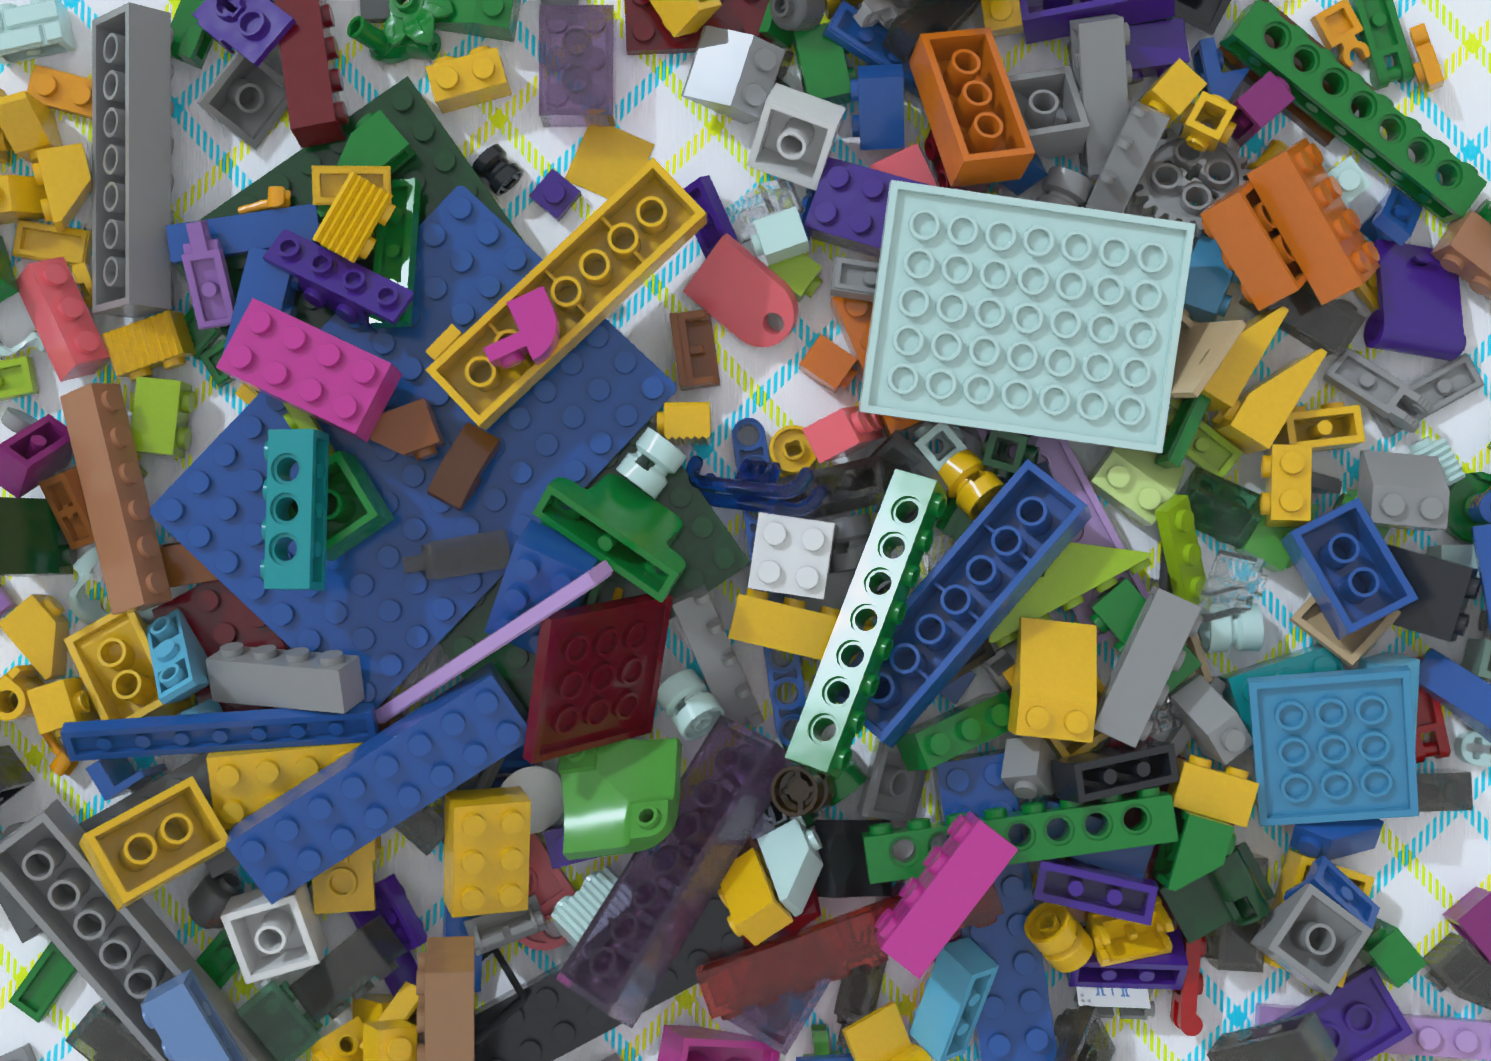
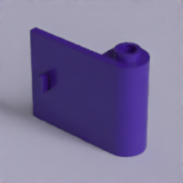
[1363,239,1466,361]

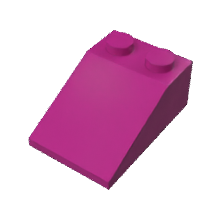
[658,1024,782,1061]

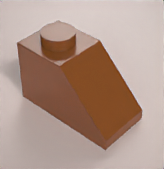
[369,398,446,461]

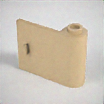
[1170,308,1247,398]

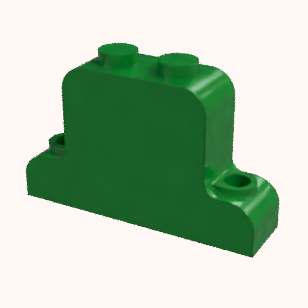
[532,474,686,603]

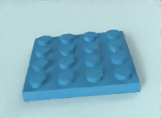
[1247,665,1419,826]

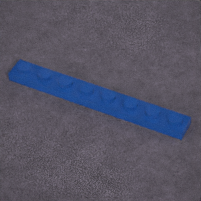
[60,702,379,762]

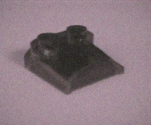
[1054,1004,1116,1061]

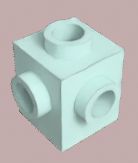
[911,421,967,472]

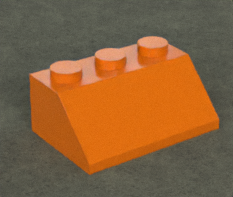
[1200,179,1307,311]

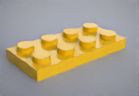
[206,742,364,830]

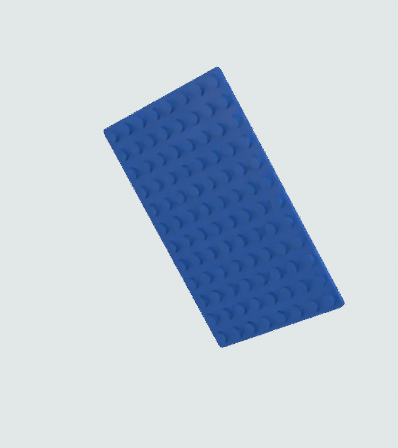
[150,186,677,710]

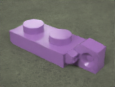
[181,220,235,330]

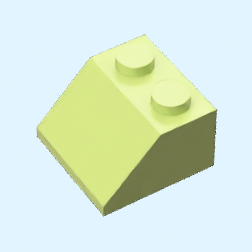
[1087,447,1186,527]

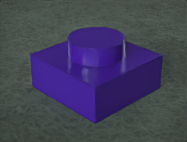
[529,168,582,222]

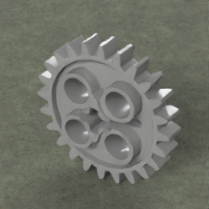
[1133,125,1252,238]

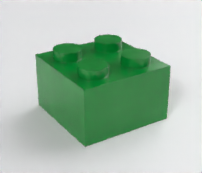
[289,450,395,561]

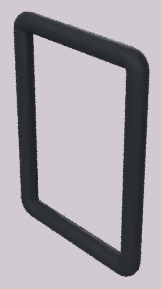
[475,948,528,1044]

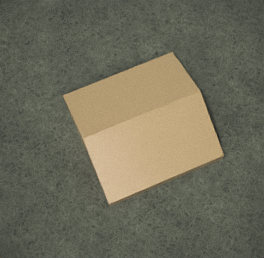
[1290,595,1401,668]

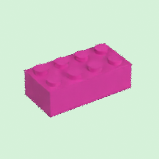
[216,298,402,443]
[875,811,1018,979]

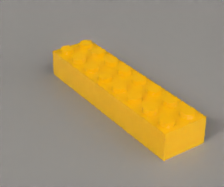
[425,157,707,431]

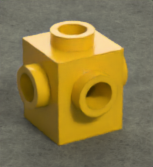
[1179,91,1237,153]

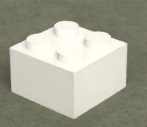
[747,83,846,191]
[748,512,836,599]
[220,883,328,984]

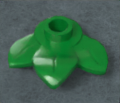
[384,0,454,47]

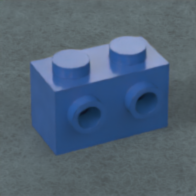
[851,64,905,150]

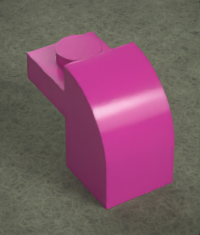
[484,286,560,369]

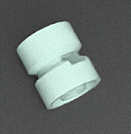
[616,427,687,499]
[1199,603,1264,653]
[657,669,725,741]

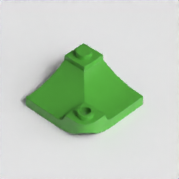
[558,737,683,860]

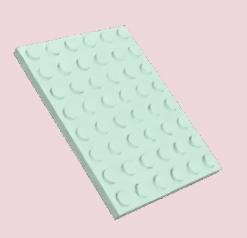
[858,180,1196,453]

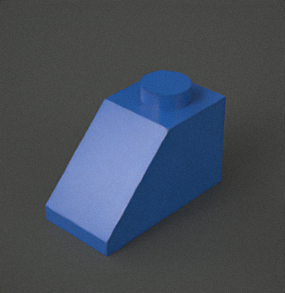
[1289,819,1384,860]

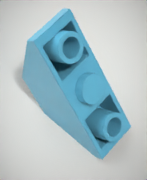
[145,609,210,704]

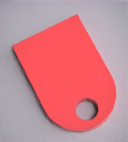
[683,233,799,347]
[518,833,577,951]

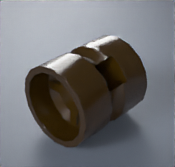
[770,765,835,817]

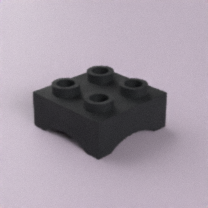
[815,820,892,898]

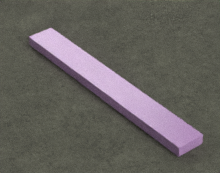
[375,559,613,723]

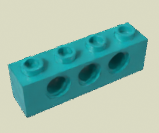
[260,429,329,591]

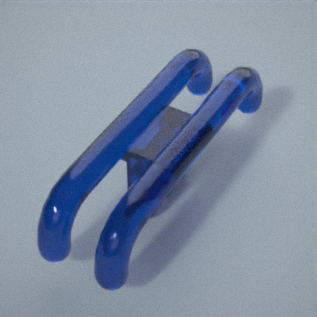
[686,455,827,517]

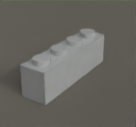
[1070,14,1133,176]
[1094,586,1203,748]
[205,642,365,714]

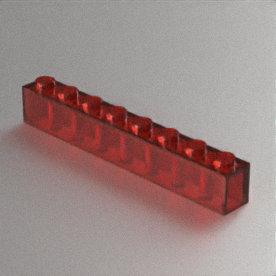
[696,882,1004,1020]

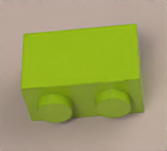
[131,376,196,458]

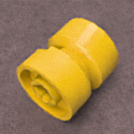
[769,425,817,484]
[938,449,1005,520]
[1024,902,1094,973]

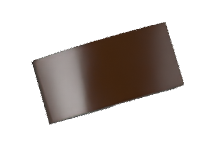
[427,422,501,512]

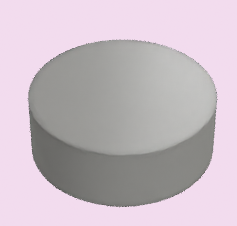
[1,407,38,433]

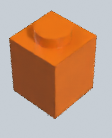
[798,334,858,394]

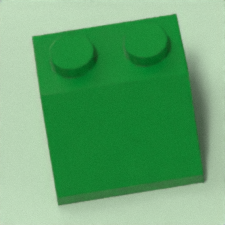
[1151,807,1236,891]

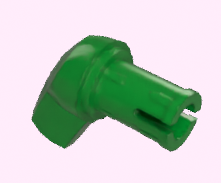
[347,16,442,64]

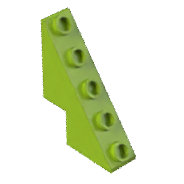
[989,542,1152,648]

